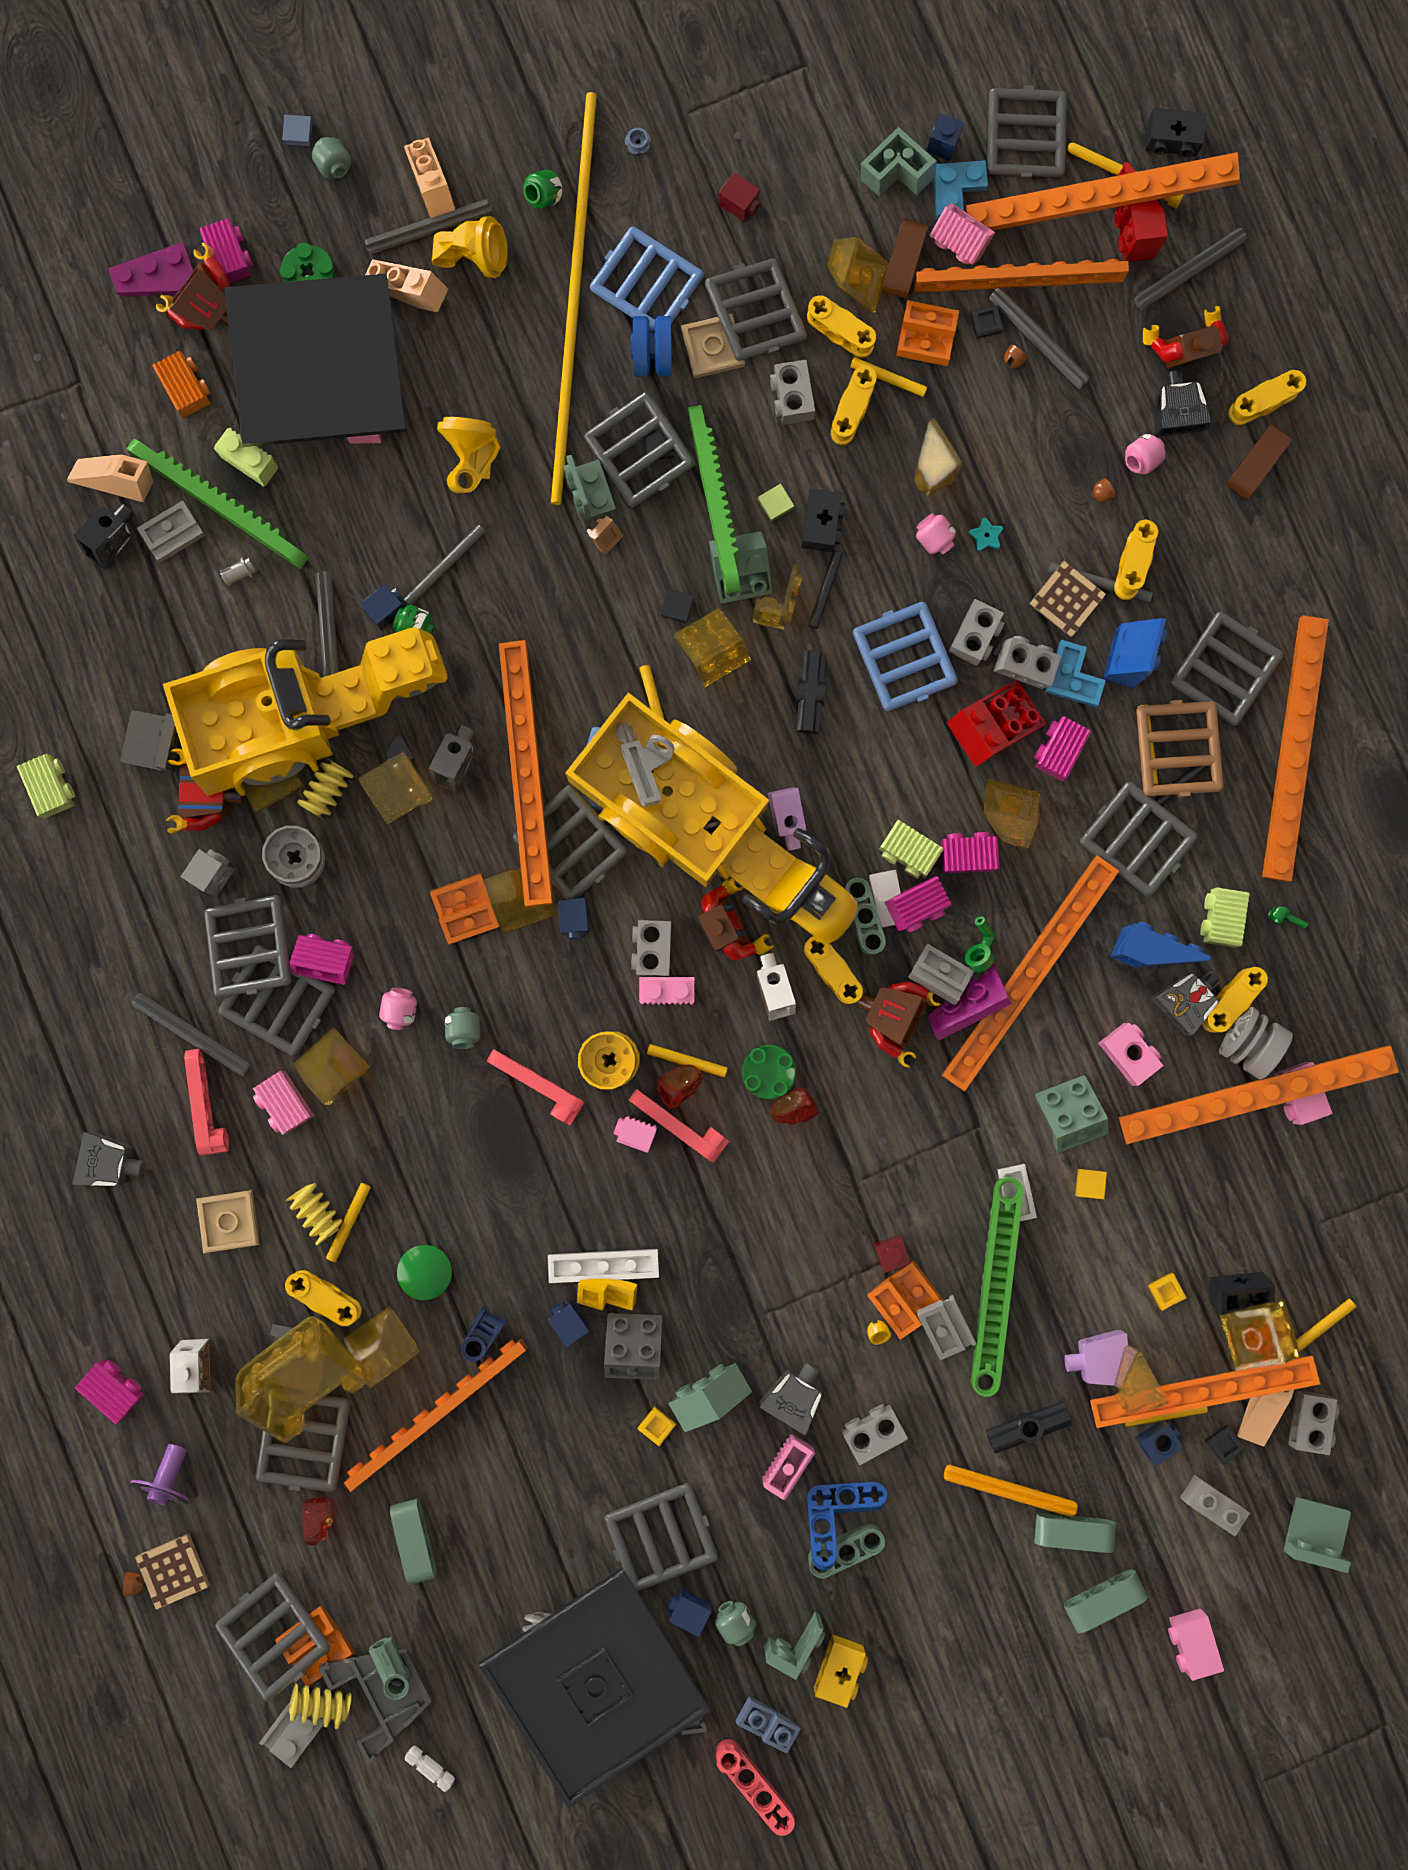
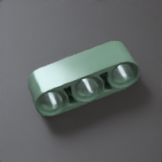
[845,878,886,956]
[390,1498,437,1585]
[1034,1513,1116,1553]
[808,1523,885,1579]
[1064,1569,1148,1633]

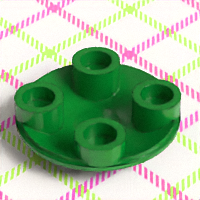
[742,1045,796,1099]
[397,1245,452,1300]

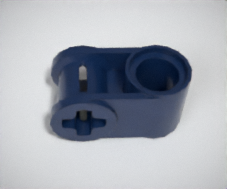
[461,1306,507,1362]

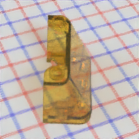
[235,1316,367,1443]

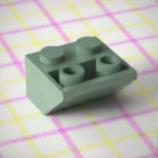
[709,531,773,604]

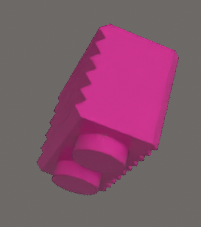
[200,218,253,283]
[1034,716,1092,782]
[940,832,999,874]
[884,876,951,932]
[290,934,354,985]
[75,1359,144,1424]

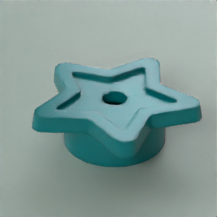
[969,518,1003,552]

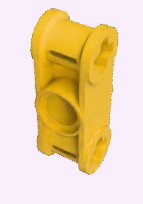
[807,296,876,358]
[831,365,877,445]
[1228,370,1306,425]
[1114,520,1158,600]
[804,936,863,1004]
[1202,967,1268,1033]
[285,1270,362,1326]

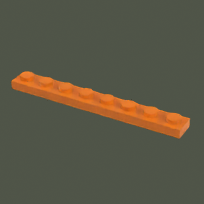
[914,259,1129,293]
[344,1338,528,1492]
[1090,1355,1320,1428]

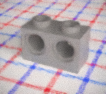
[770,360,815,425]
[948,599,1004,666]
[994,636,1061,689]
[181,849,235,897]
[631,920,671,977]
[1288,1390,1339,1455]
[842,1404,908,1466]
[1180,1475,1250,1536]

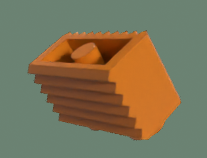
[153,351,211,419]

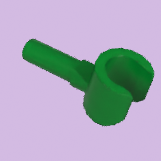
[1268,906,1308,929]

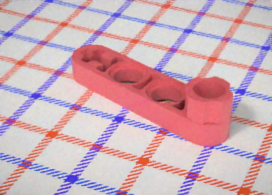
[185,1048,229,1156]
[487,1049,585,1126]
[629,1089,730,1163]
[716,1739,795,1836]

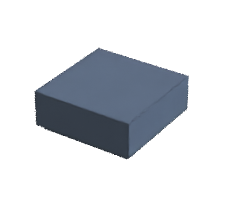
[282,115,312,146]

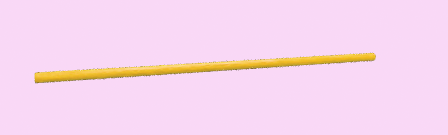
[551,92,597,505]

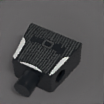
[1155,370,1212,437]
[73,504,134,570]

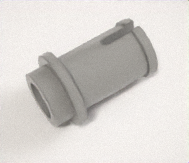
[220,557,257,586]

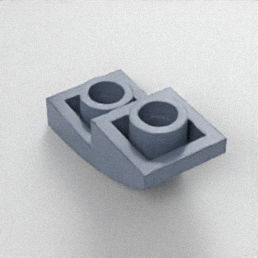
[735,1696,801,1753]

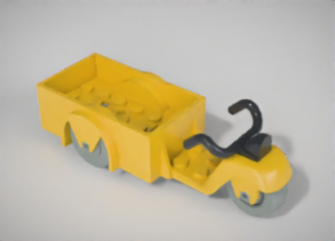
[565,693,858,944]

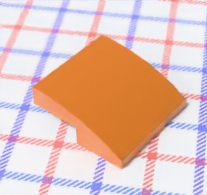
[896,300,959,366]
[430,873,499,945]
[867,1260,944,1340]
[275,1606,356,1687]

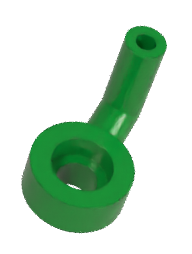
[965,916,995,972]

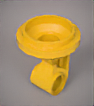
[432,216,508,278]
[437,417,500,494]

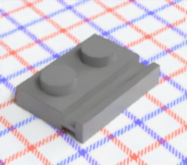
[137,500,205,563]
[908,943,974,1005]
[917,1295,977,1360]
[259,1702,323,1768]

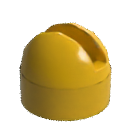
[867,1320,891,1345]

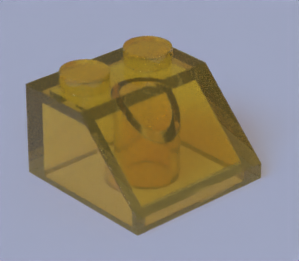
[1220,1301,1301,1371]

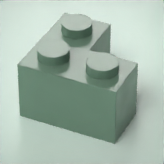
[861,127,936,197]
[668,1363,752,1432]

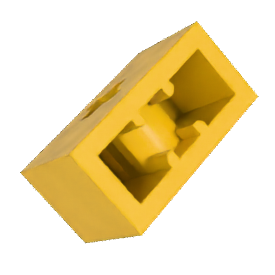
[814,1634,868,1708]

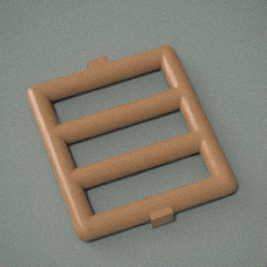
[1136,700,1224,797]

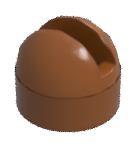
[1004,344,1028,368]
[1092,478,1116,502]
[123,1572,144,1596]

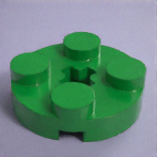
[280,243,335,282]

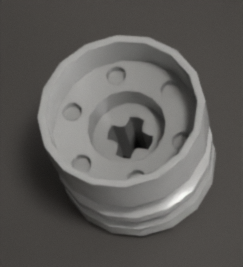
[262,826,325,888]
[1219,1007,1293,1080]

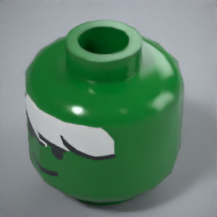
[523,169,562,209]
[393,605,435,635]

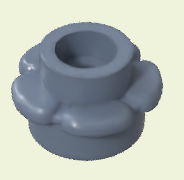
[625,128,651,155]

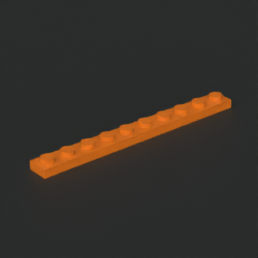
[966,152,1240,231]
[1262,615,1329,882]
[499,640,553,908]
[941,855,1119,1091]
[1118,1045,1399,1144]

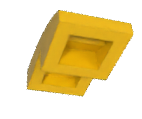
[577,1278,637,1311]

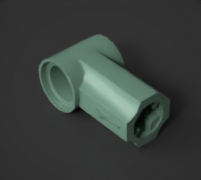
[369,1637,411,1700]

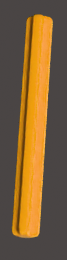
[944,1465,1078,1517]

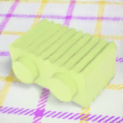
[214,428,278,487]
[17,754,75,819]
[879,820,944,879]
[1201,888,1250,948]

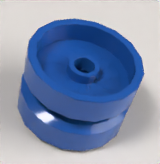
[631,316,672,377]

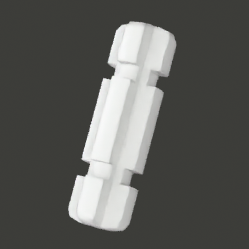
[405,1746,455,1792]

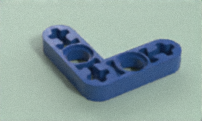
[807,1482,887,1570]

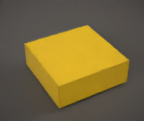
[1075,1169,1107,1199]
[1148,1273,1186,1311]
[638,1406,676,1446]

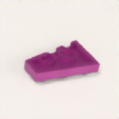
[108,242,194,297]
[928,963,1012,1040]

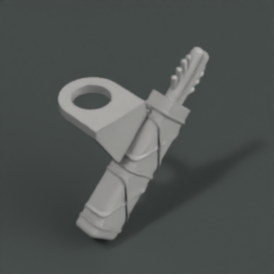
[615,722,675,807]

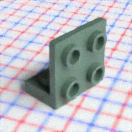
[563,455,616,522]
[1036,1075,1108,1153]
[1283,1497,1351,1573]
[764,1612,825,1680]

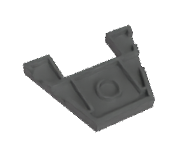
[319,1648,432,1764]

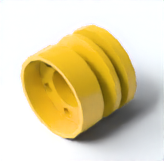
[578,1031,640,1089]

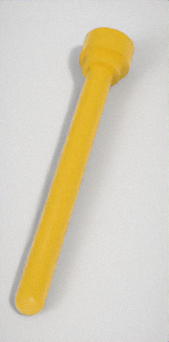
[1067,143,1184,209]

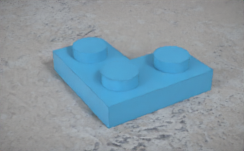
[933,161,988,220]
[1045,640,1105,707]

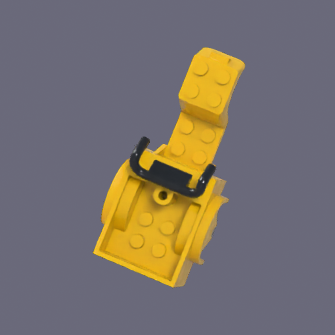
[163,627,447,796]

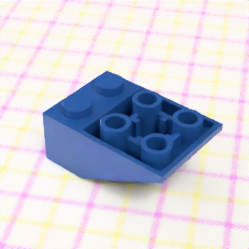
[1103,618,1168,688]
[1110,922,1211,968]

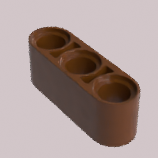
[882,218,928,299]
[1226,423,1293,500]

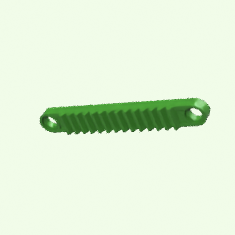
[688,405,740,594]
[126,438,309,569]
[971,1176,1023,1397]

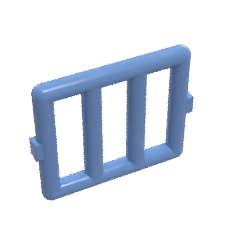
[590,227,704,332]
[853,602,958,711]

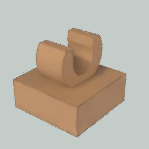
[587,516,624,555]

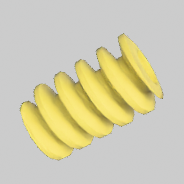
[297,759,354,819]
[285,1183,342,1245]
[289,1683,351,1730]

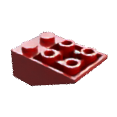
[1114,162,1168,262]
[947,680,1046,767]

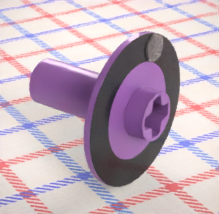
[130,1444,190,1505]

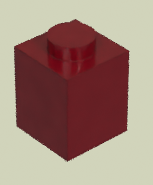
[718,172,761,222]
[873,1235,911,1273]

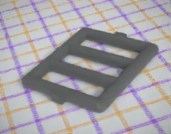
[987,85,1067,180]
[705,258,807,361]
[584,392,695,508]
[1171,611,1283,726]
[1080,781,1198,897]
[513,785,628,900]
[204,895,291,998]
[218,944,335,1057]
[255,1387,351,1492]
[605,1483,718,1592]
[215,1572,330,1701]

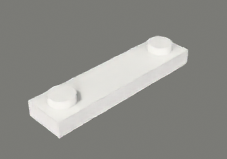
[548,1249,659,1283]

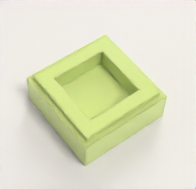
[758,484,794,522]

